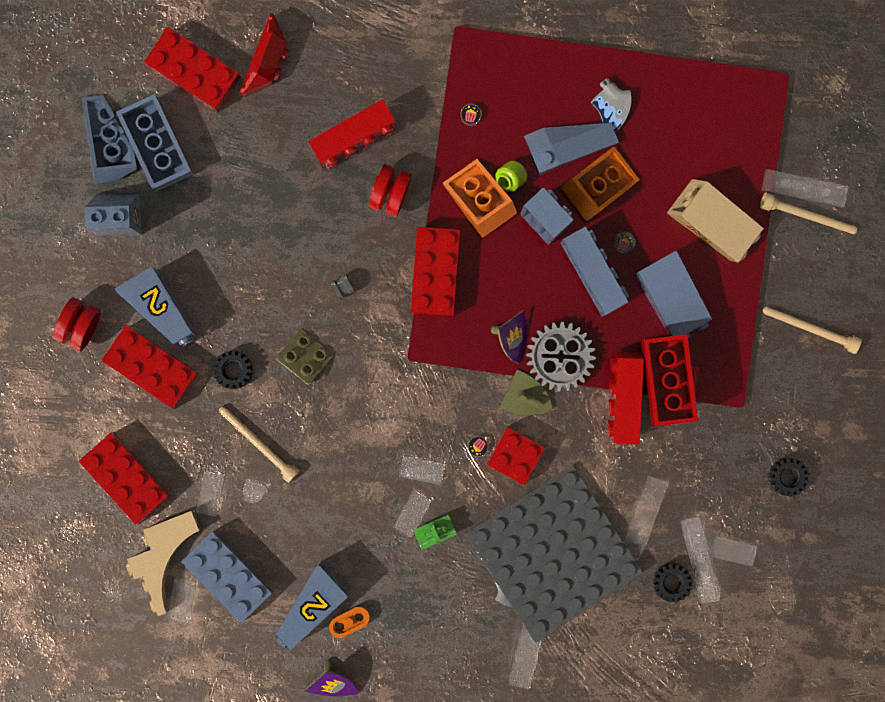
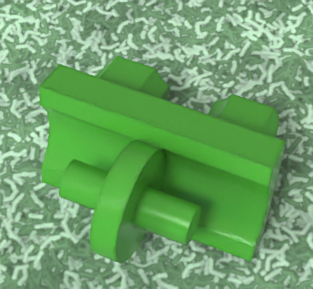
[413,515,457,550]

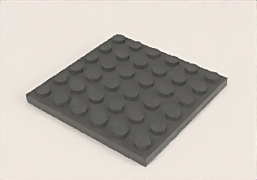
[465,465,643,643]

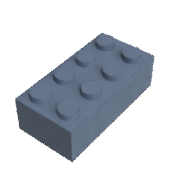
[116,94,194,192]
[520,187,573,245]
[561,227,629,317]
[181,530,274,623]

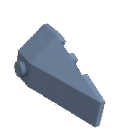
[82,95,137,184]
[524,123,619,175]

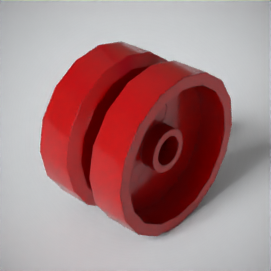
[368,163,412,218]
[53,297,101,352]

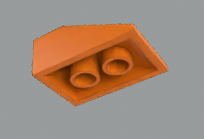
[561,147,640,221]
[443,159,517,238]

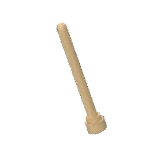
[760,192,858,234]
[763,306,862,354]
[219,406,300,483]

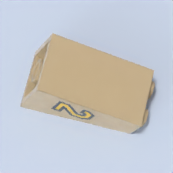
[667,179,764,263]

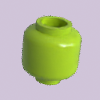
[495,161,527,192]

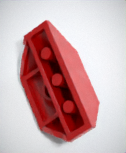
[240,13,290,97]

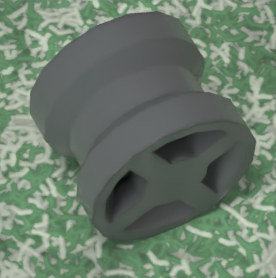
[330,274,355,300]

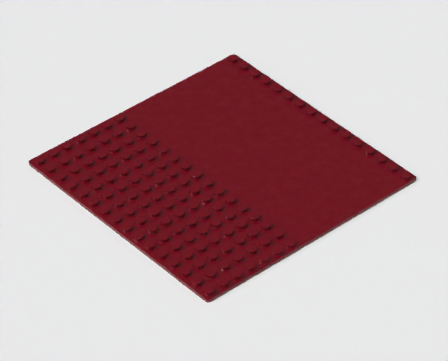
[408,26,789,408]

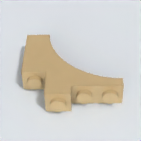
[126,510,202,616]

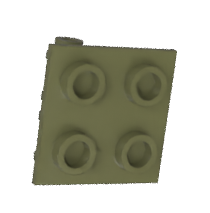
[275,329,334,385]

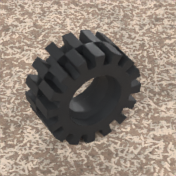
[213,351,253,389]
[768,458,810,497]
[653,563,693,603]

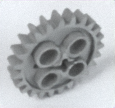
[526,322,596,391]

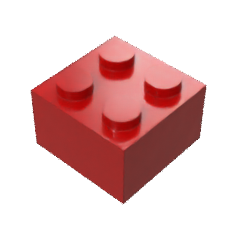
[486,427,545,485]

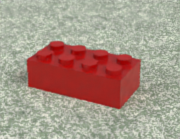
[144,27,241,112]
[308,99,396,169]
[411,227,460,317]
[101,325,199,409]
[641,334,698,427]
[607,351,644,445]
[79,432,171,525]

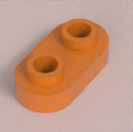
[329,606,370,638]

